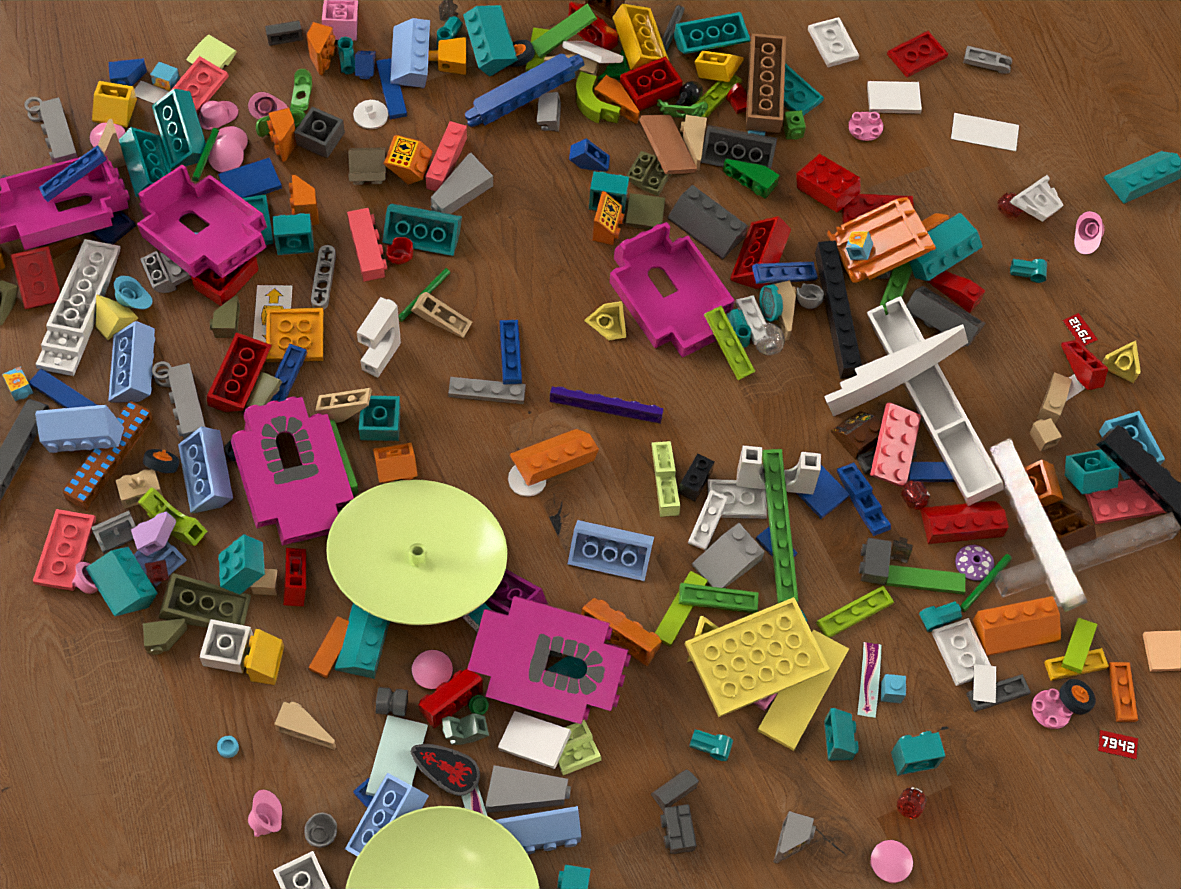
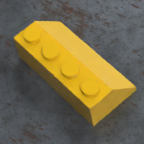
[613,4,669,70]

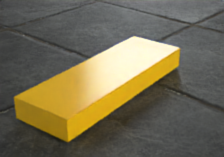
[1044,648,1109,681]

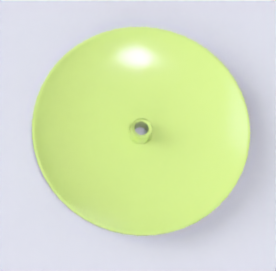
[327,480,507,625]
[346,806,540,889]

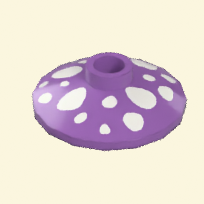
[955,545,994,581]

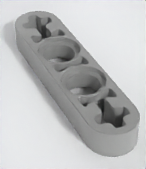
[311,245,336,310]

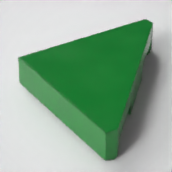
[598,50,629,83]

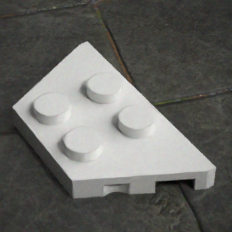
[1010,175,1063,222]

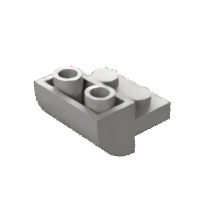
[140,251,191,293]

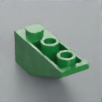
[723,159,780,199]

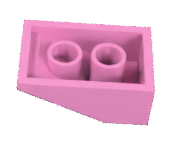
[322,0,358,41]

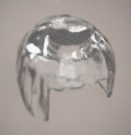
[756,323,785,356]

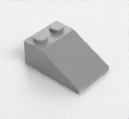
[692,523,765,588]

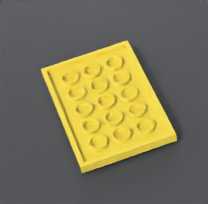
[684,597,830,717]

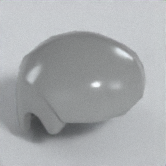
[797,283,825,309]
[304,812,337,848]

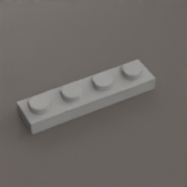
[448,377,526,404]

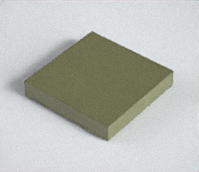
[625,193,665,229]

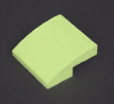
[186,35,237,69]
[558,720,601,775]

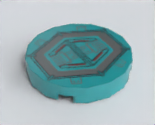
[759,284,783,321]

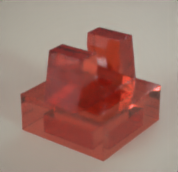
[145,560,169,584]

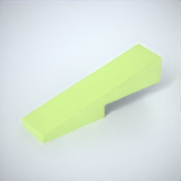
[652,441,680,517]

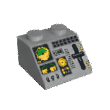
[774,811,816,864]

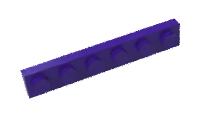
[550,386,664,424]

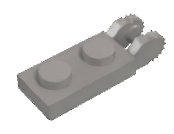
[963,46,1013,74]

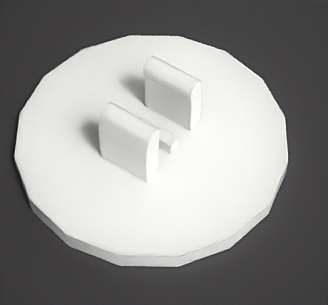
[353,100,389,130]
[508,465,547,497]

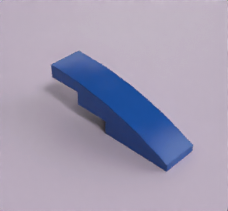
[837,463,891,536]

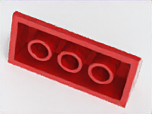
[730,216,791,289]
[207,332,272,412]
[920,501,1009,544]

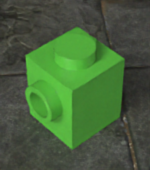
[782,110,806,139]

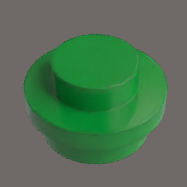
[468,695,489,715]

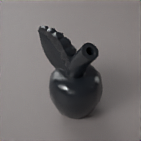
[675,81,703,106]

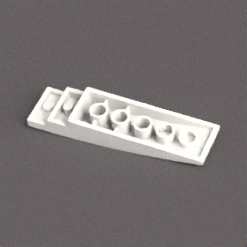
[36,239,121,376]
[824,324,968,416]

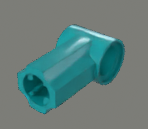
[436,16,463,47]
[338,37,355,74]
[1010,259,1047,283]
[726,308,752,348]
[919,601,962,632]
[689,729,733,761]

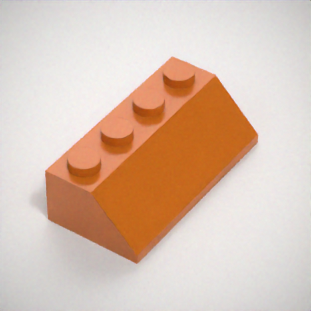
[510,429,599,486]
[973,596,1061,656]
[581,598,662,666]

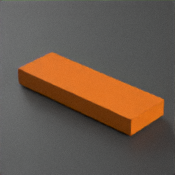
[308,616,349,678]
[1108,662,1138,722]

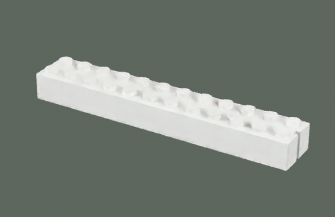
[867,296,1004,506]

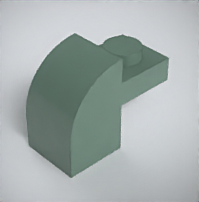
[442,713,489,745]

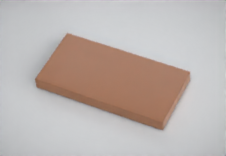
[639,115,697,174]

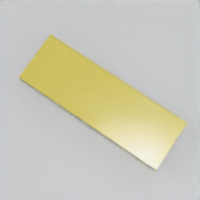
[757,630,849,751]

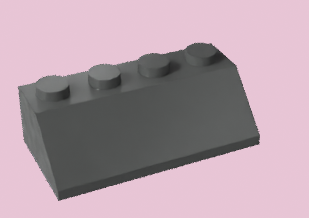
[701,125,777,169]
[668,185,748,260]
[906,286,985,347]

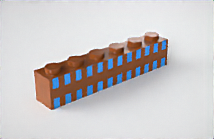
[63,401,153,511]

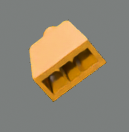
[428,37,466,75]

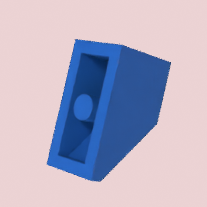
[355,51,376,79]
[108,58,147,86]
[569,138,610,171]

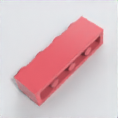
[426,121,467,191]
[347,208,387,282]

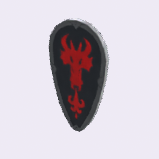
[410,744,480,796]

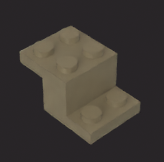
[348,147,386,185]

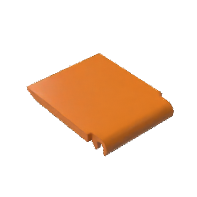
[827,197,936,283]

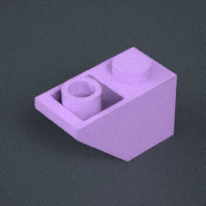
[131,512,176,556]

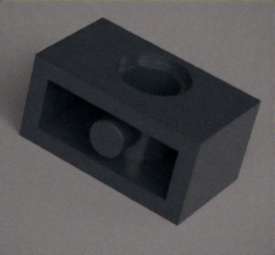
[678,453,715,502]

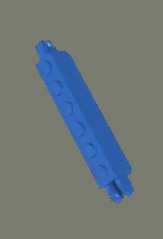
[465,54,585,127]

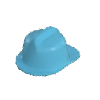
[114,276,152,309]

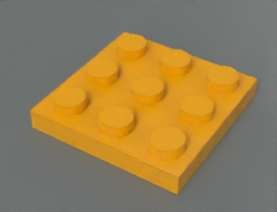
[266,308,324,362]

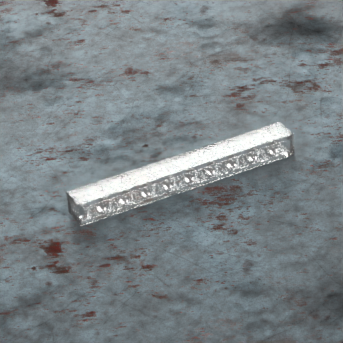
[989,438,1088,612]
[994,512,1181,598]

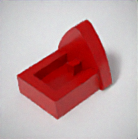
[726,83,747,114]

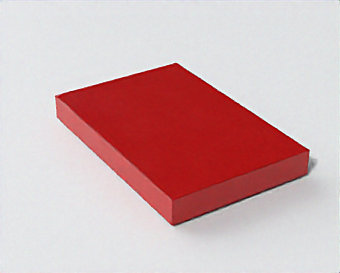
[887,31,948,78]
[11,246,61,310]

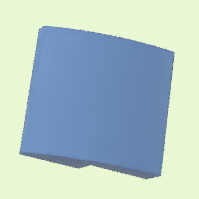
[133,541,187,587]

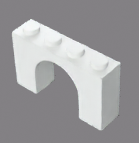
[357,297,401,378]
[736,446,821,494]

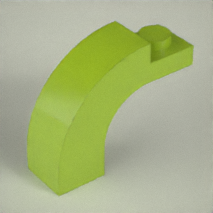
[576,71,621,123]
[138,488,208,546]

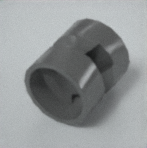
[376,687,408,717]

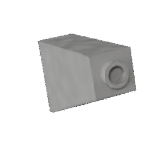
[431,153,493,214]
[486,766,571,812]

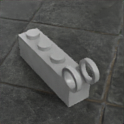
[24,97,78,163]
[152,361,206,439]

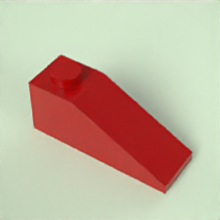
[927,271,985,313]
[1061,340,1108,390]
[283,548,306,607]

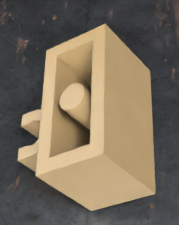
[116,469,163,508]

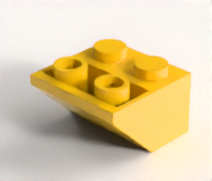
[695,51,744,82]
[92,81,137,128]
[244,629,284,685]

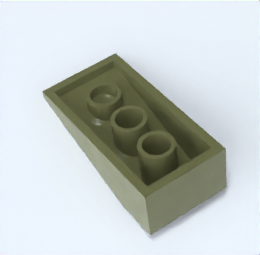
[158,573,251,628]

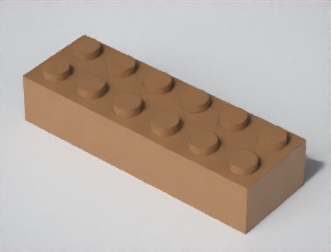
[745,33,786,133]

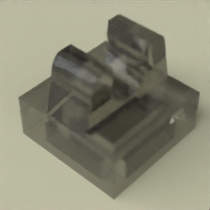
[439,0,459,22]
[890,537,913,563]

